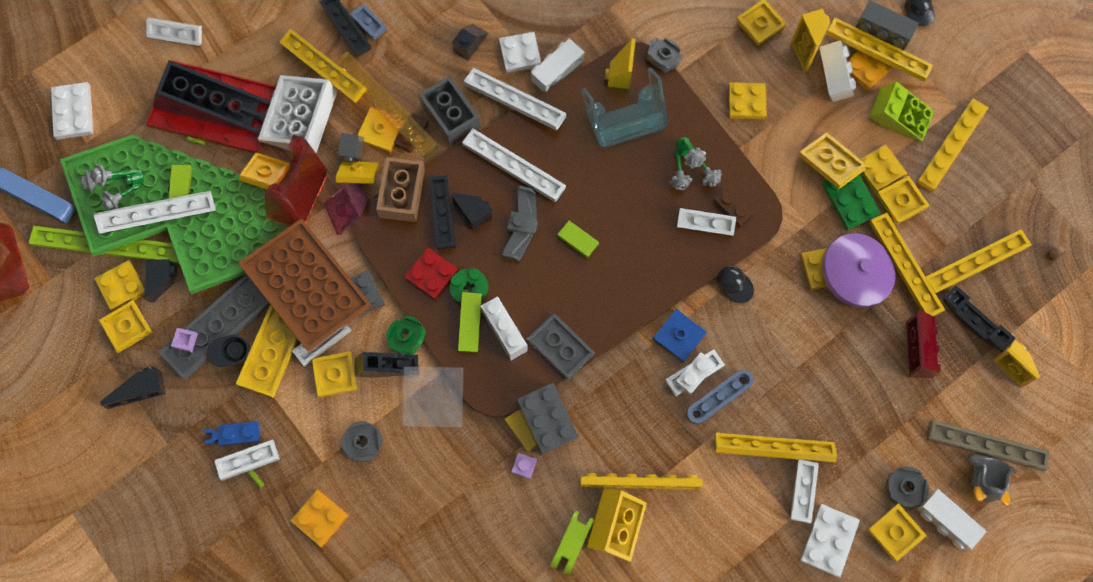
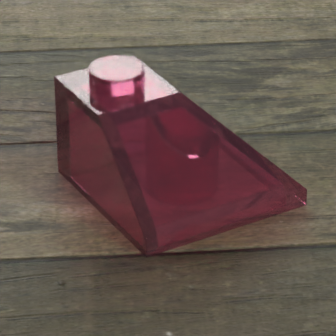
[324,183,368,235]

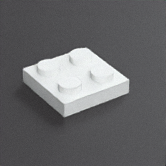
[499,32,541,73]

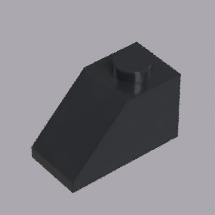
[452,24,488,61]
[451,193,492,230]
[144,259,177,303]

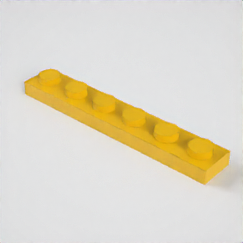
[826,18,933,82]
[279,28,367,103]
[917,99,988,193]
[869,213,945,316]
[926,229,1031,294]
[715,433,837,462]
[580,473,703,490]

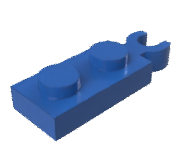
[204,421,261,446]

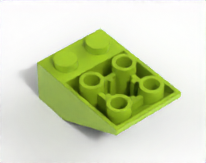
[869,81,935,142]

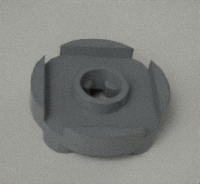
[645,38,682,73]
[342,421,383,462]
[886,467,929,508]

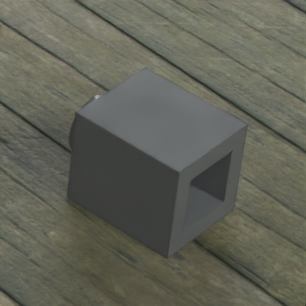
[338,133,364,162]

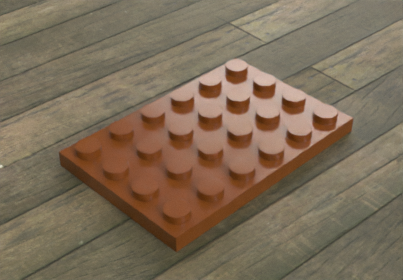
[238,218,372,353]

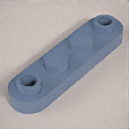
[687,370,754,424]

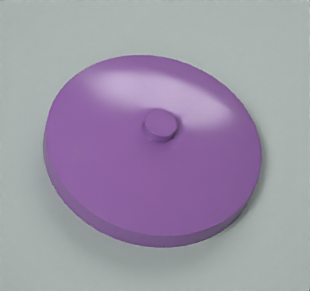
[822,233,895,308]

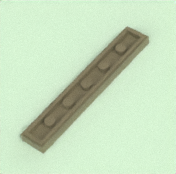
[927,420,1050,471]

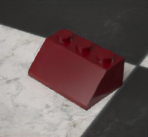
[906,311,941,378]

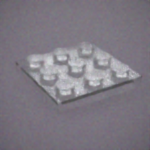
[402,367,464,428]

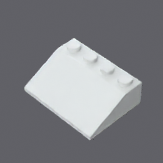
[258,75,337,156]

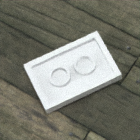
[51,82,93,140]
[800,504,860,578]

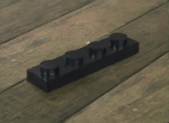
[319,0,372,58]
[429,175,456,250]

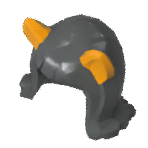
[967,454,1017,506]

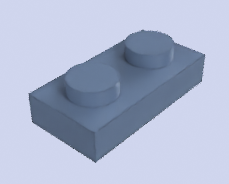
[350,3,387,41]

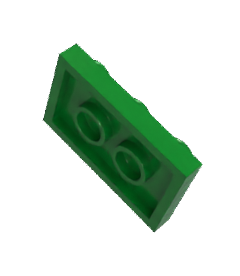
[821,175,882,231]

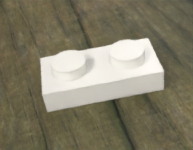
[675,352,716,395]

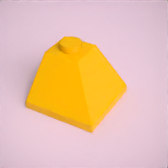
[605,39,636,89]
[993,340,1040,388]

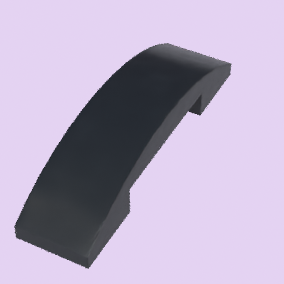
[942,285,1016,352]

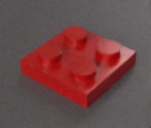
[404,248,459,300]

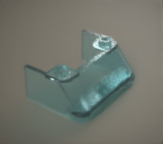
[582,68,668,147]

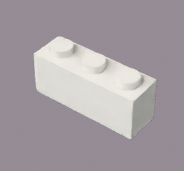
[531,38,585,91]
[820,40,856,102]
[481,296,528,360]
[917,489,987,551]

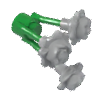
[669,137,722,190]
[80,164,144,210]

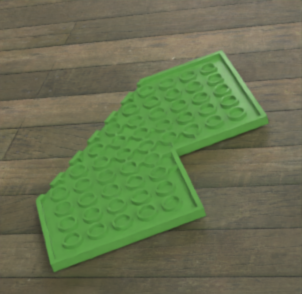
[60,134,291,294]

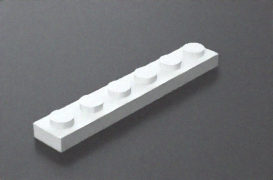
[464,68,566,131]
[462,129,566,203]
[94,191,216,233]

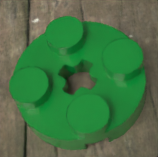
[450,268,489,304]
[386,316,426,355]

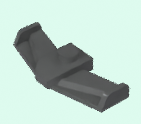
[501,186,538,261]

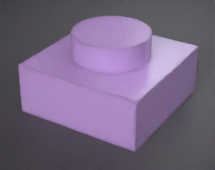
[171,328,198,352]
[512,453,537,479]

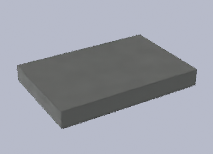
[526,313,595,381]

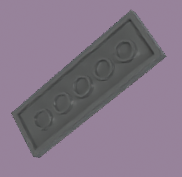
[158,274,270,380]

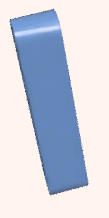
[0,167,77,224]

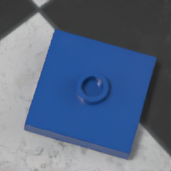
[653,309,707,363]

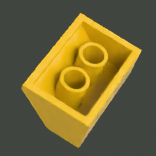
[791,8,830,72]
[587,488,647,562]

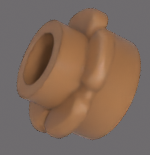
[1048,244,1066,261]

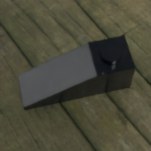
[355,352,419,378]
[100,367,166,409]

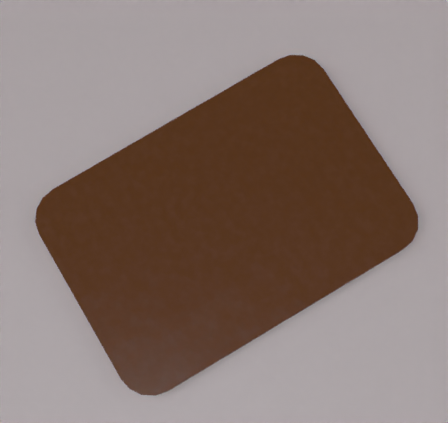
[355,42,783,417]

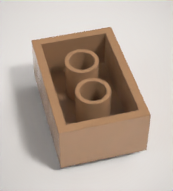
[376,157,425,222]

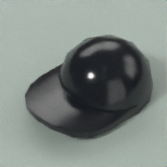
[905,0,935,26]
[717,266,754,303]
[207,335,249,367]

